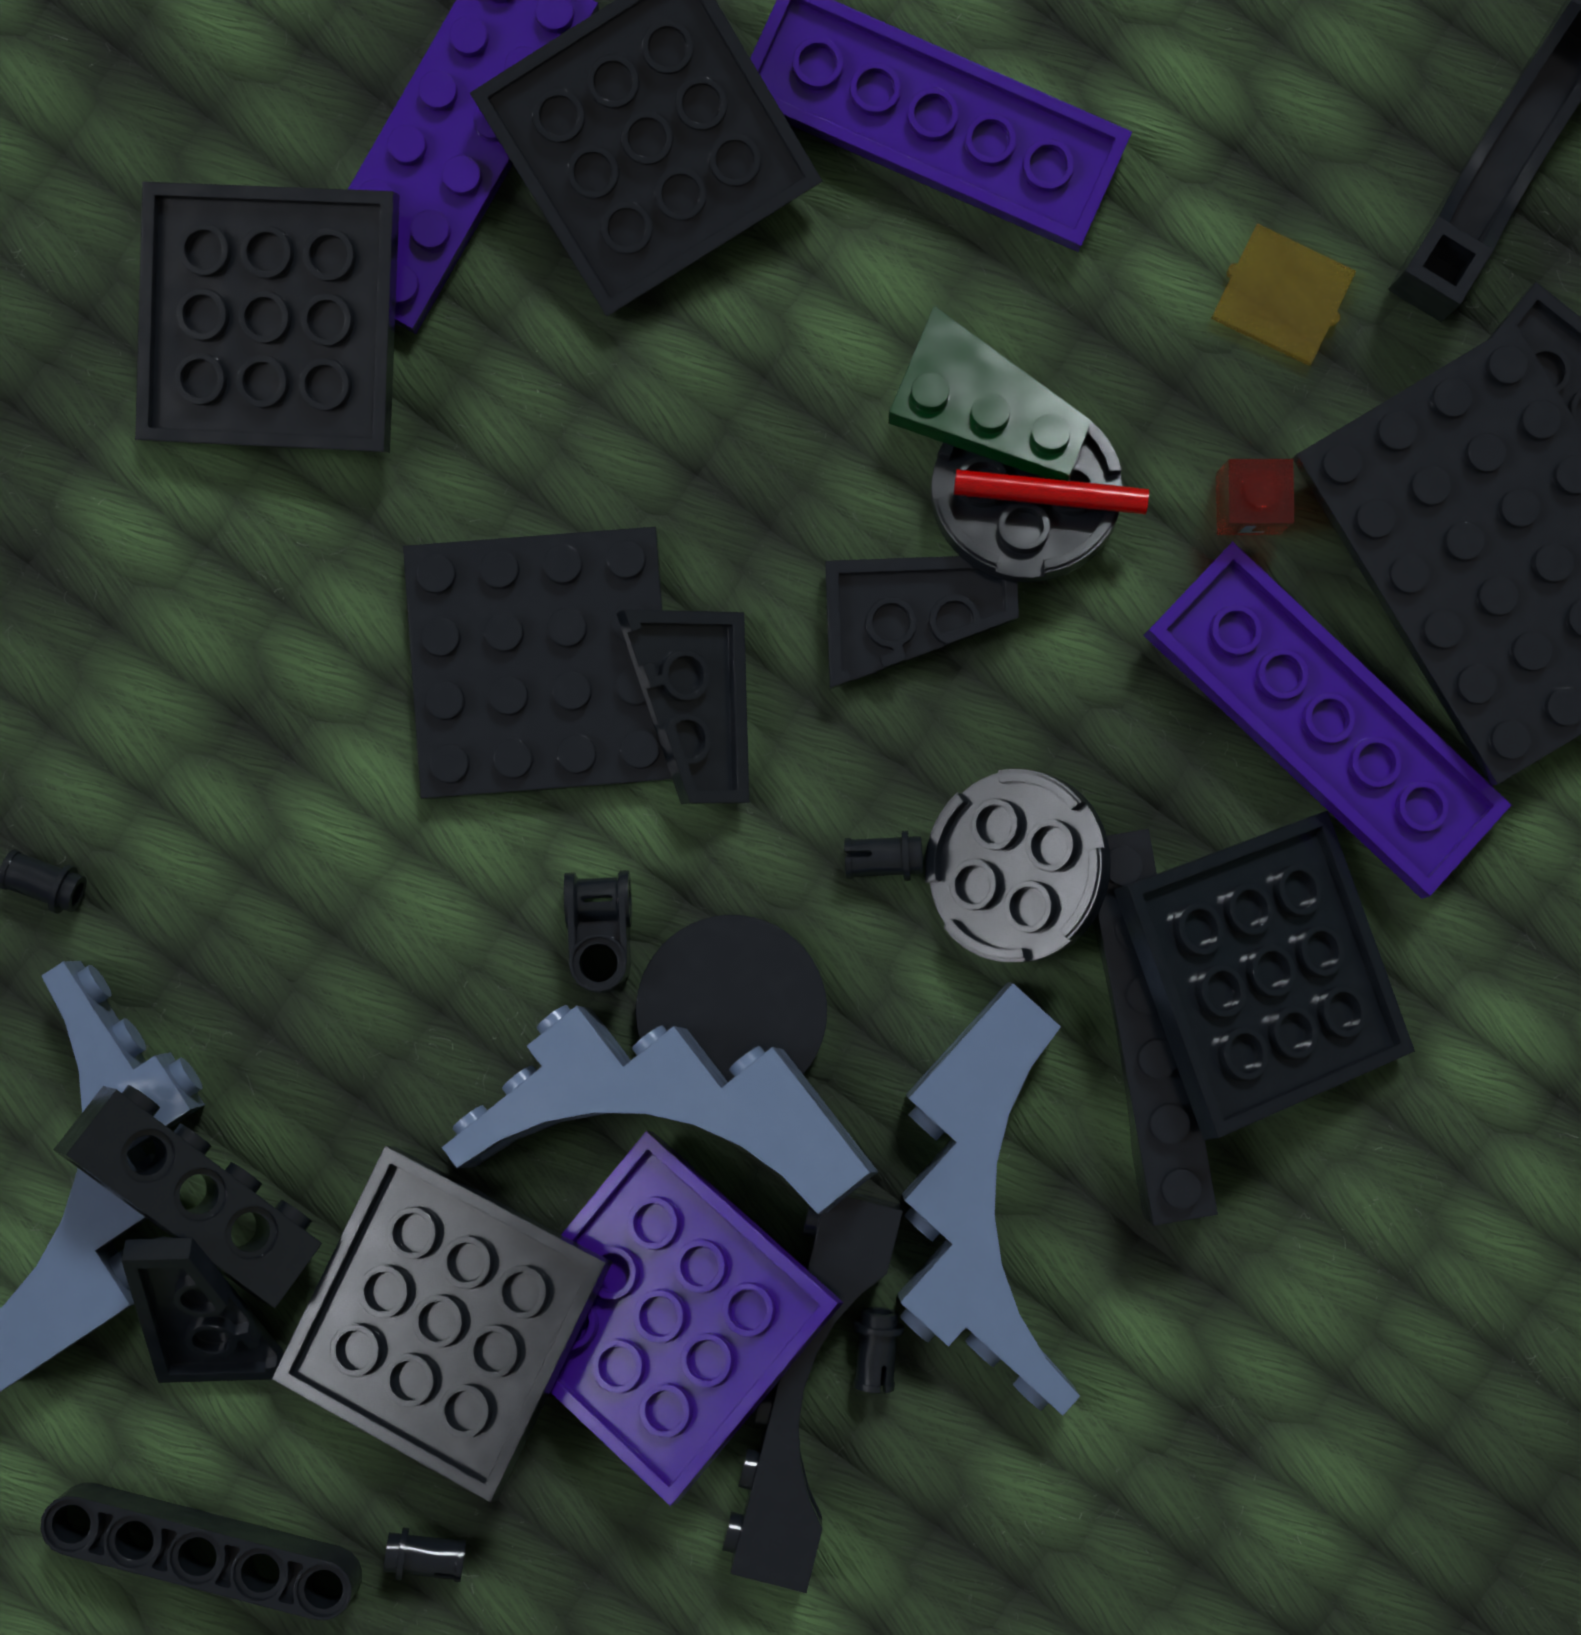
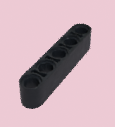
[40,1482,362,1620]

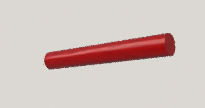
[954,469,1149,515]

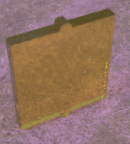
[1211,224,1356,366]

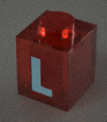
[1216,459,1294,535]

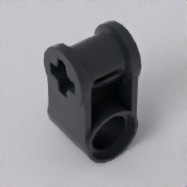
[564,870,632,993]

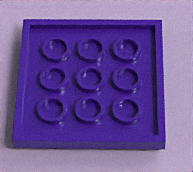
[550,1131,844,1506]

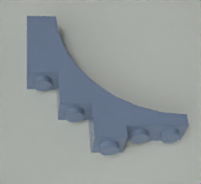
[0,961,205,1391]
[898,982,1080,1416]
[442,1005,878,1214]

